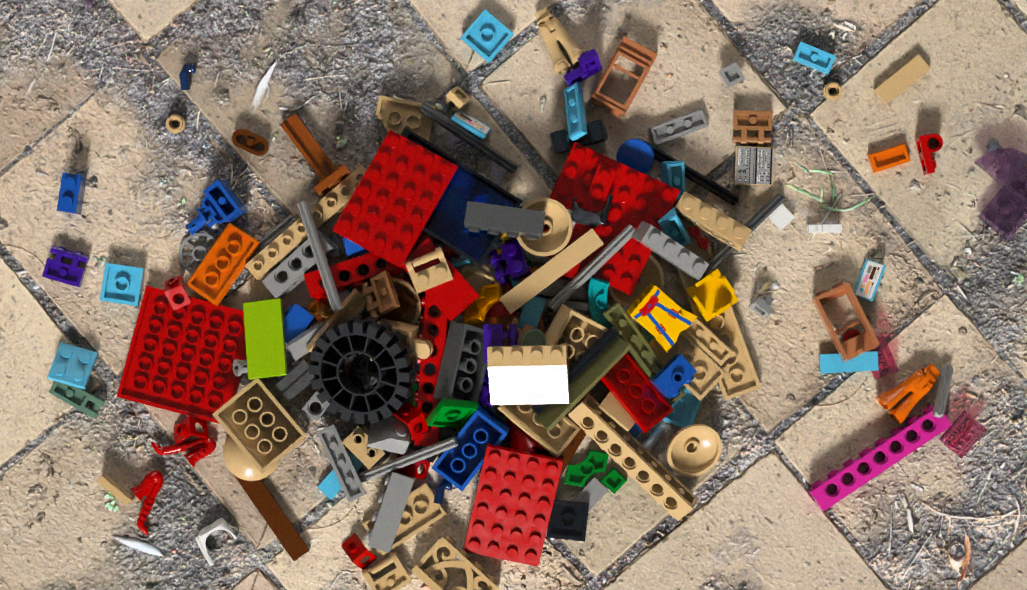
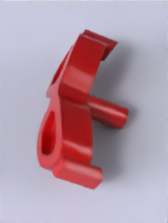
[687,226,709,250]

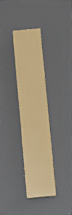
[499,228,604,314]

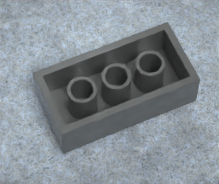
[433,322,487,404]

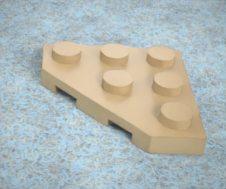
[376,95,436,145]

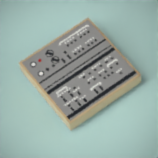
[734,146,774,186]

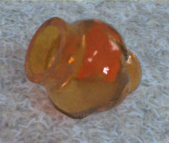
[308,298,334,321]

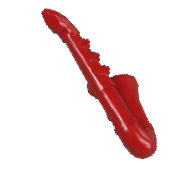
[151,436,216,467]
[130,471,164,535]

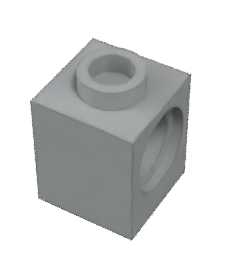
[302,391,330,421]

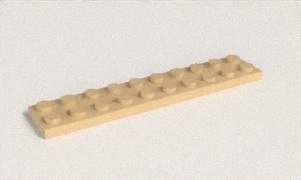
[662,217,761,401]

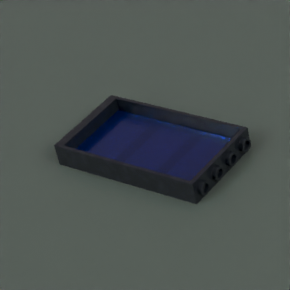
[400,127,523,269]

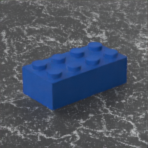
[432,404,511,491]

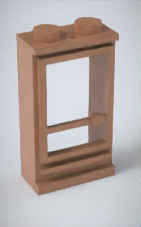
[590,36,658,118]
[812,282,880,363]

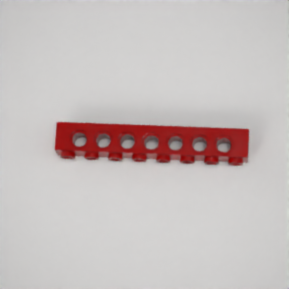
[303,227,458,300]
[411,294,448,447]

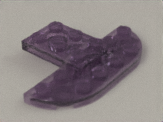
[974,148,1027,241]

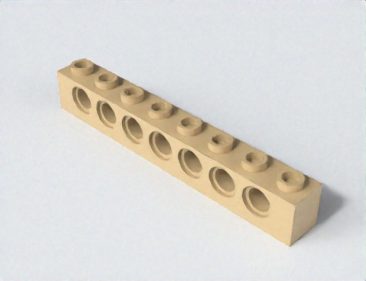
[245,165,366,281]
[568,393,698,521]

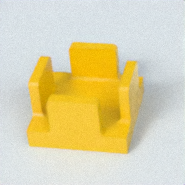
[685,268,739,322]

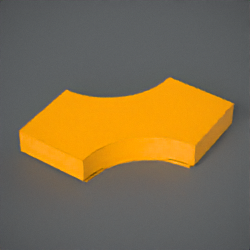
[464,282,503,325]

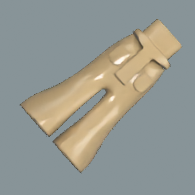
[535,8,584,75]

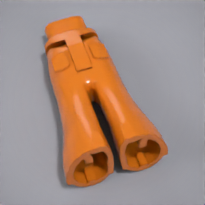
[875,363,941,425]

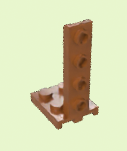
[280,113,352,197]

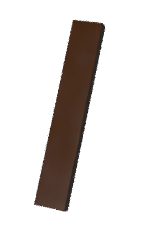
[233,474,310,561]

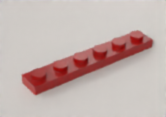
[564,164,617,279]

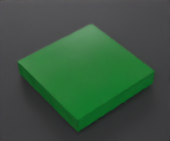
[426,399,478,429]

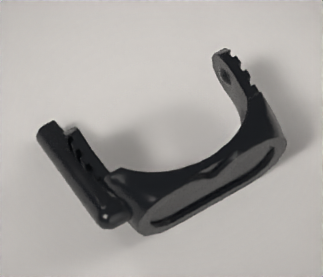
[571,194,614,228]

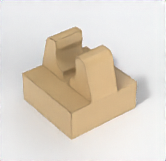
[445,86,471,112]

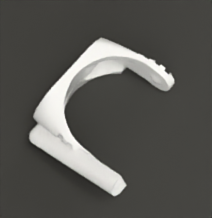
[195,518,238,566]

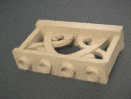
[411,535,499,590]

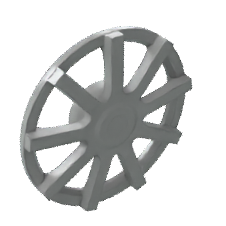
[179,232,217,274]

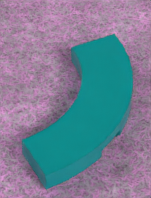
[588,276,611,329]

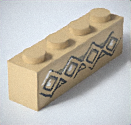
[675,192,752,252]

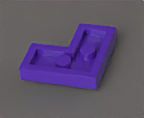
[564,49,602,87]

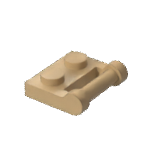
[405,247,453,294]
[362,551,412,590]

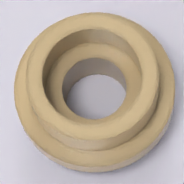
[823,82,842,101]
[166,114,185,134]

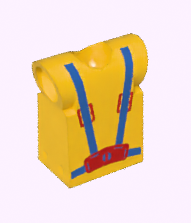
[626,283,698,353]

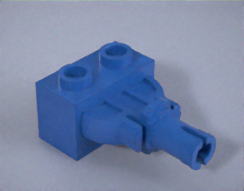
[185,179,247,235]

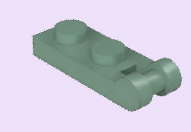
[49,381,106,419]

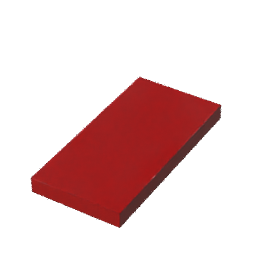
[402,238,479,322]
[601,352,674,433]

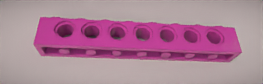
[808,405,952,511]

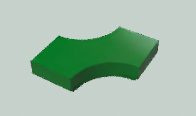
[564,449,609,487]

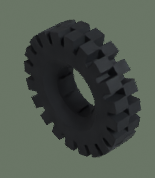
[309,316,417,424]

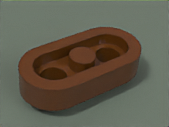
[232,129,269,156]

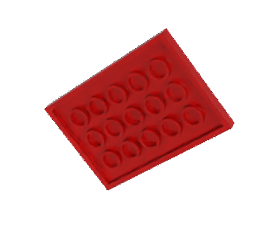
[332,130,458,268]
[463,444,563,567]

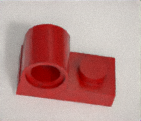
[915,134,943,175]

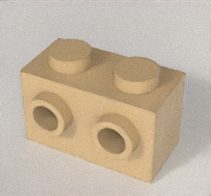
[342,425,387,469]

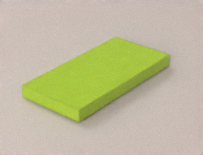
[243,298,288,380]

